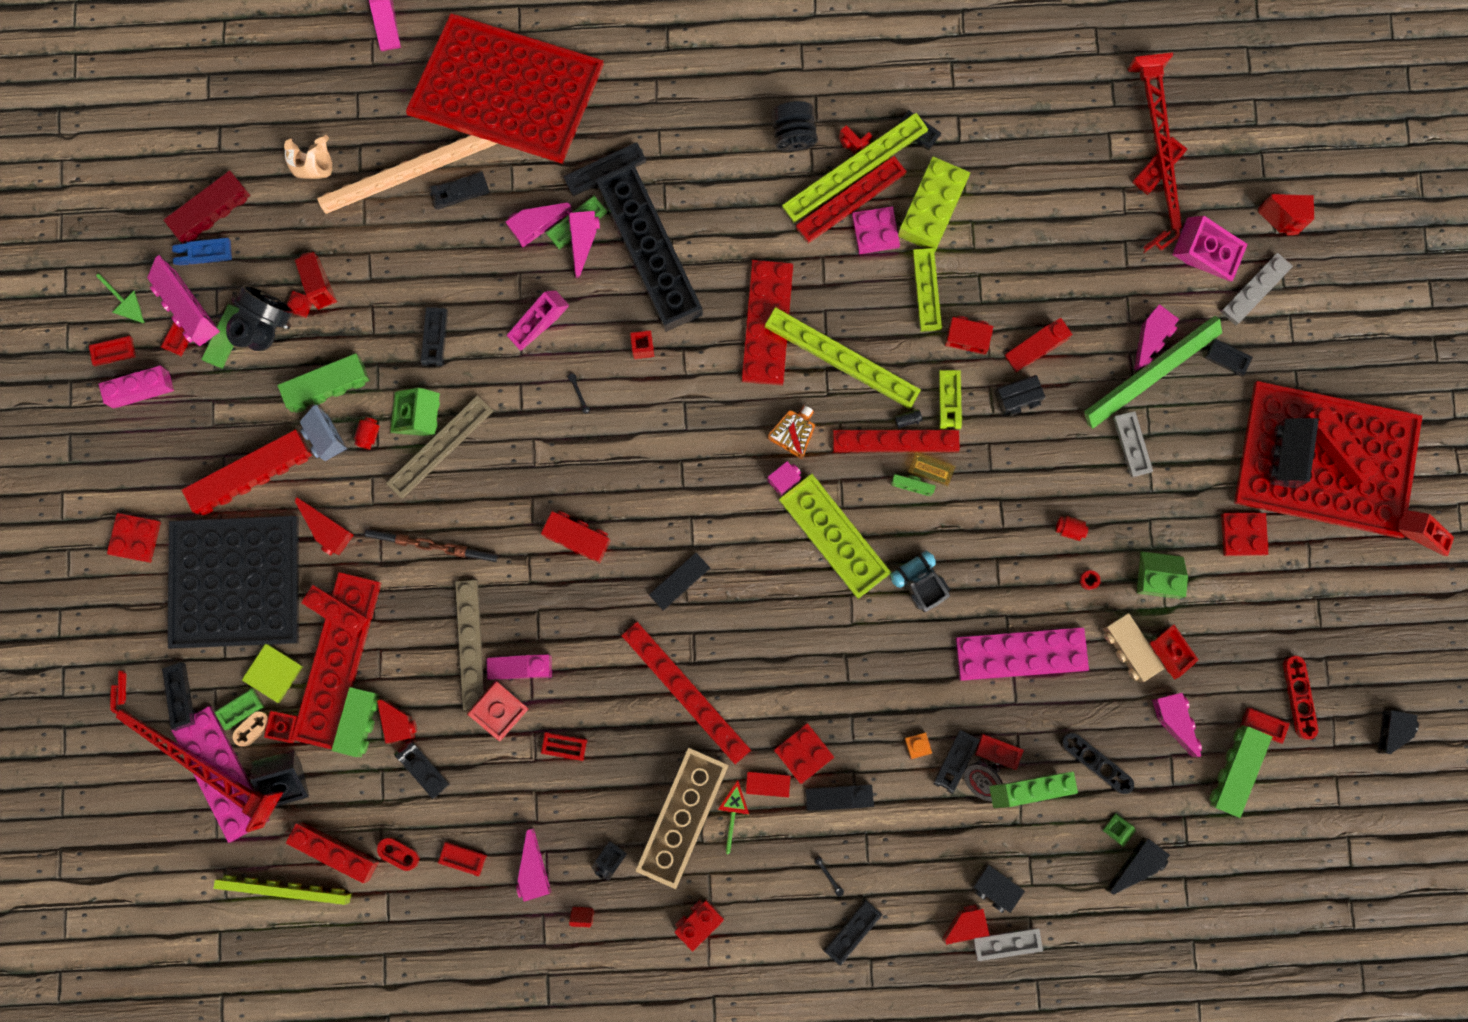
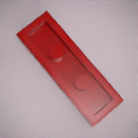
[1132,137,1187,195]

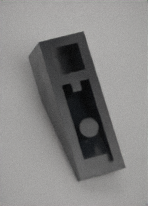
[806,784,874,811]
[1105,838,1170,895]

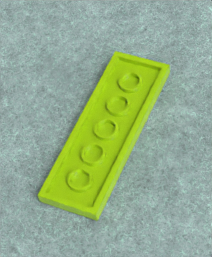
[779,474,891,600]

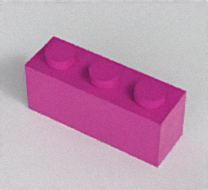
[99,366,174,409]

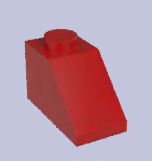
[377,700,417,744]
[943,904,990,945]

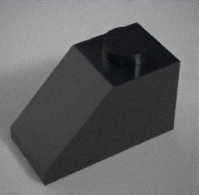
[1378,710,1419,754]

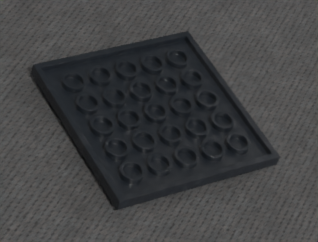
[168,516,299,649]

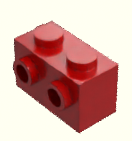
[674,899,724,952]

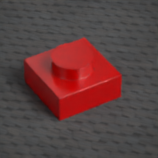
[287,291,312,318]

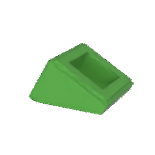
[1103,814,1136,847]

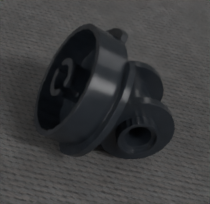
[226,285,294,351]

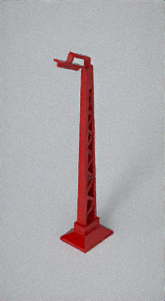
[1127,52,1182,253]
[110,670,283,832]

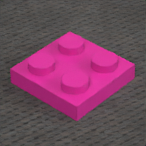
[852,207,900,254]

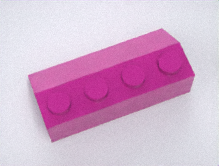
[147,255,220,346]

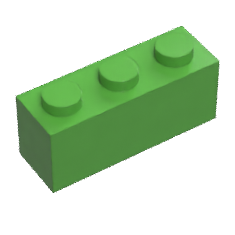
[332,687,380,757]

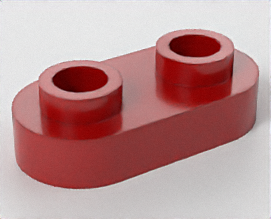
[377,838,420,871]

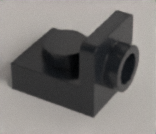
[592,841,627,881]

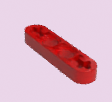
[1283,656,1318,740]

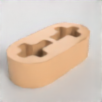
[232,712,269,746]

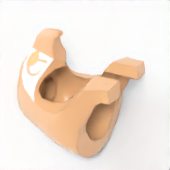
[284,134,332,179]

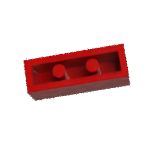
[541,511,611,564]

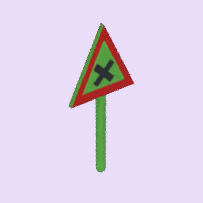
[718,780,749,854]

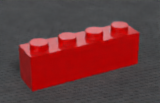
[1303,402,1380,486]
[285,822,379,883]

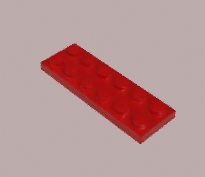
[742,260,793,386]

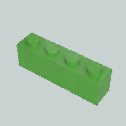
[278,354,370,413]
[1210,725,1272,818]
[989,771,1078,808]

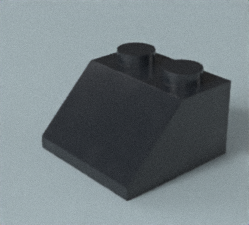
[250,750,309,807]

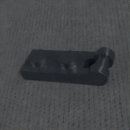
[428,171,490,209]
[421,307,448,367]
[933,730,980,794]
[394,739,450,799]

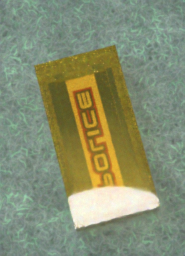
[908,452,956,487]

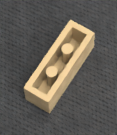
[1103,613,1165,683]

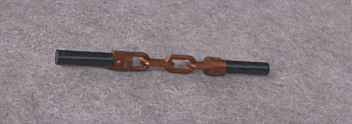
[365,529,498,562]

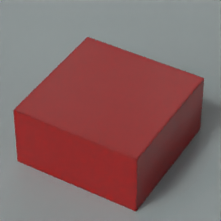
[264,711,298,743]

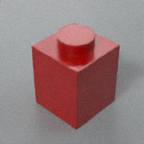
[630,330,655,359]

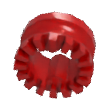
[1079,570,1101,590]

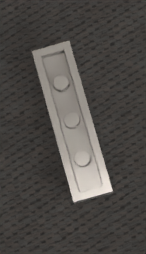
[1221,253,1293,326]

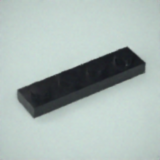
[563,142,646,197]

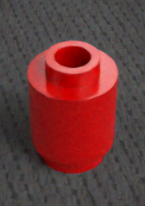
[354,417,380,450]
[1055,516,1089,541]

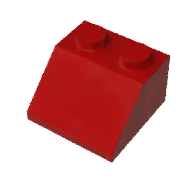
[1258,194,1314,235]

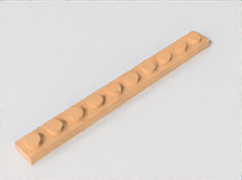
[317,135,498,214]

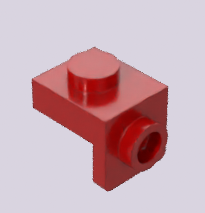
[839,125,872,155]

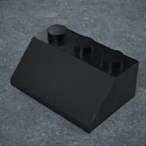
[1268,418,1319,489]

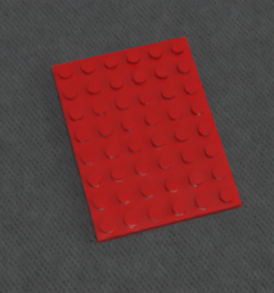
[406,13,604,164]
[1234,381,1423,539]

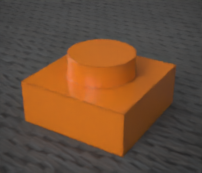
[904,733,932,759]

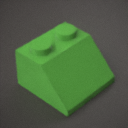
[390,388,440,436]
[1137,551,1188,599]

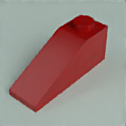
[1005,318,1073,372]
[295,498,354,556]
[1398,510,1454,557]

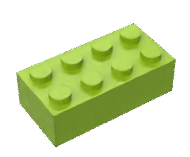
[898,157,971,253]

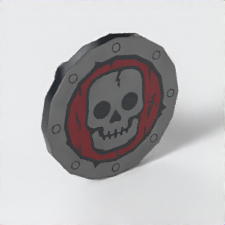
[964,758,1003,801]

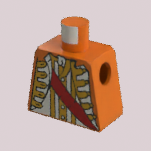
[768,405,815,459]

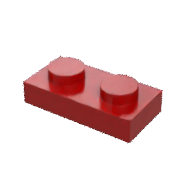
[975,734,1024,770]

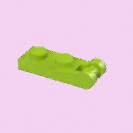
[939,370,962,429]

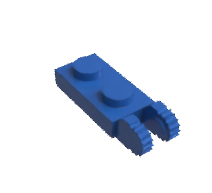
[172,238,232,266]

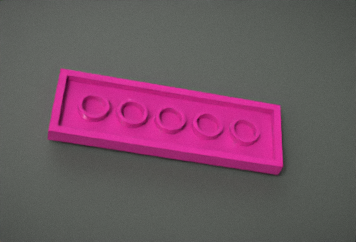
[956,628,1089,681]
[172,706,270,843]

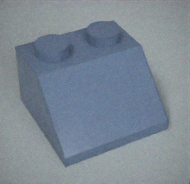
[300,405,347,461]

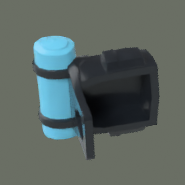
[890,550,950,612]

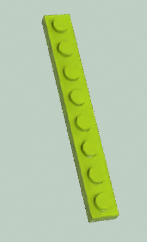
[782,113,928,223]
[765,307,921,409]

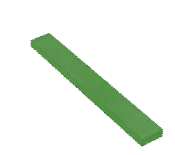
[1084,316,1222,429]

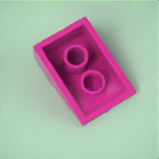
[1172,216,1248,282]

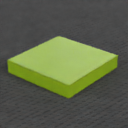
[242,645,303,703]

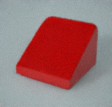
[569,907,594,928]

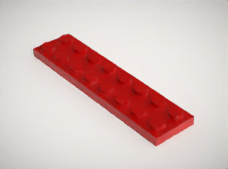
[291,572,382,750]

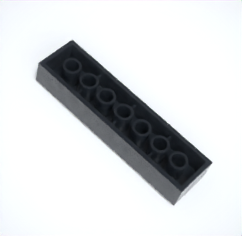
[596,163,703,332]

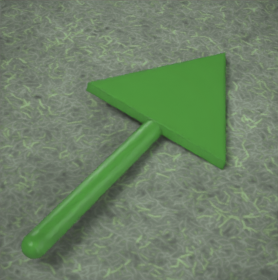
[96,274,145,324]

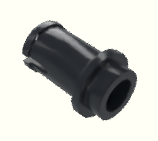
[895,408,923,428]

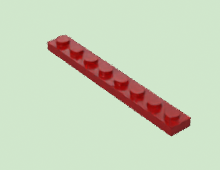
[622,622,751,765]

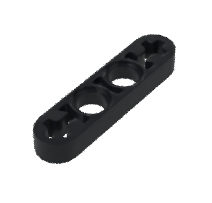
[1061,733,1134,794]

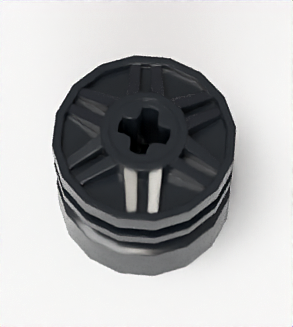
[771,101,818,152]

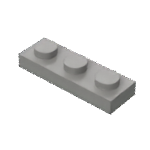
[1113,411,1153,478]
[973,928,1043,961]

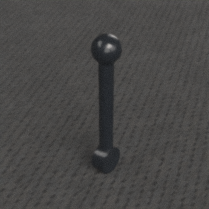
[568,374,590,414]
[814,856,844,896]

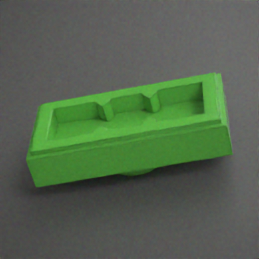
[891,474,935,497]
[214,689,264,730]

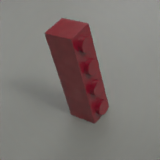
[163,170,251,244]

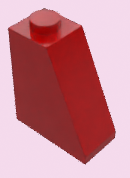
[295,252,337,310]

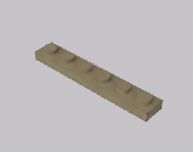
[386,395,493,499]
[455,580,485,710]

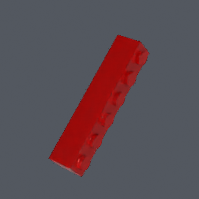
[182,430,312,515]

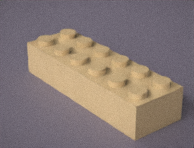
[636,748,729,889]

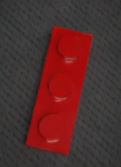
[301,585,368,637]

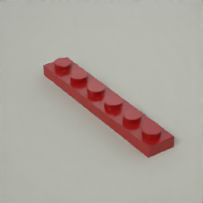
[796,156,907,244]
[833,430,960,452]

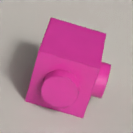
[767,461,801,496]

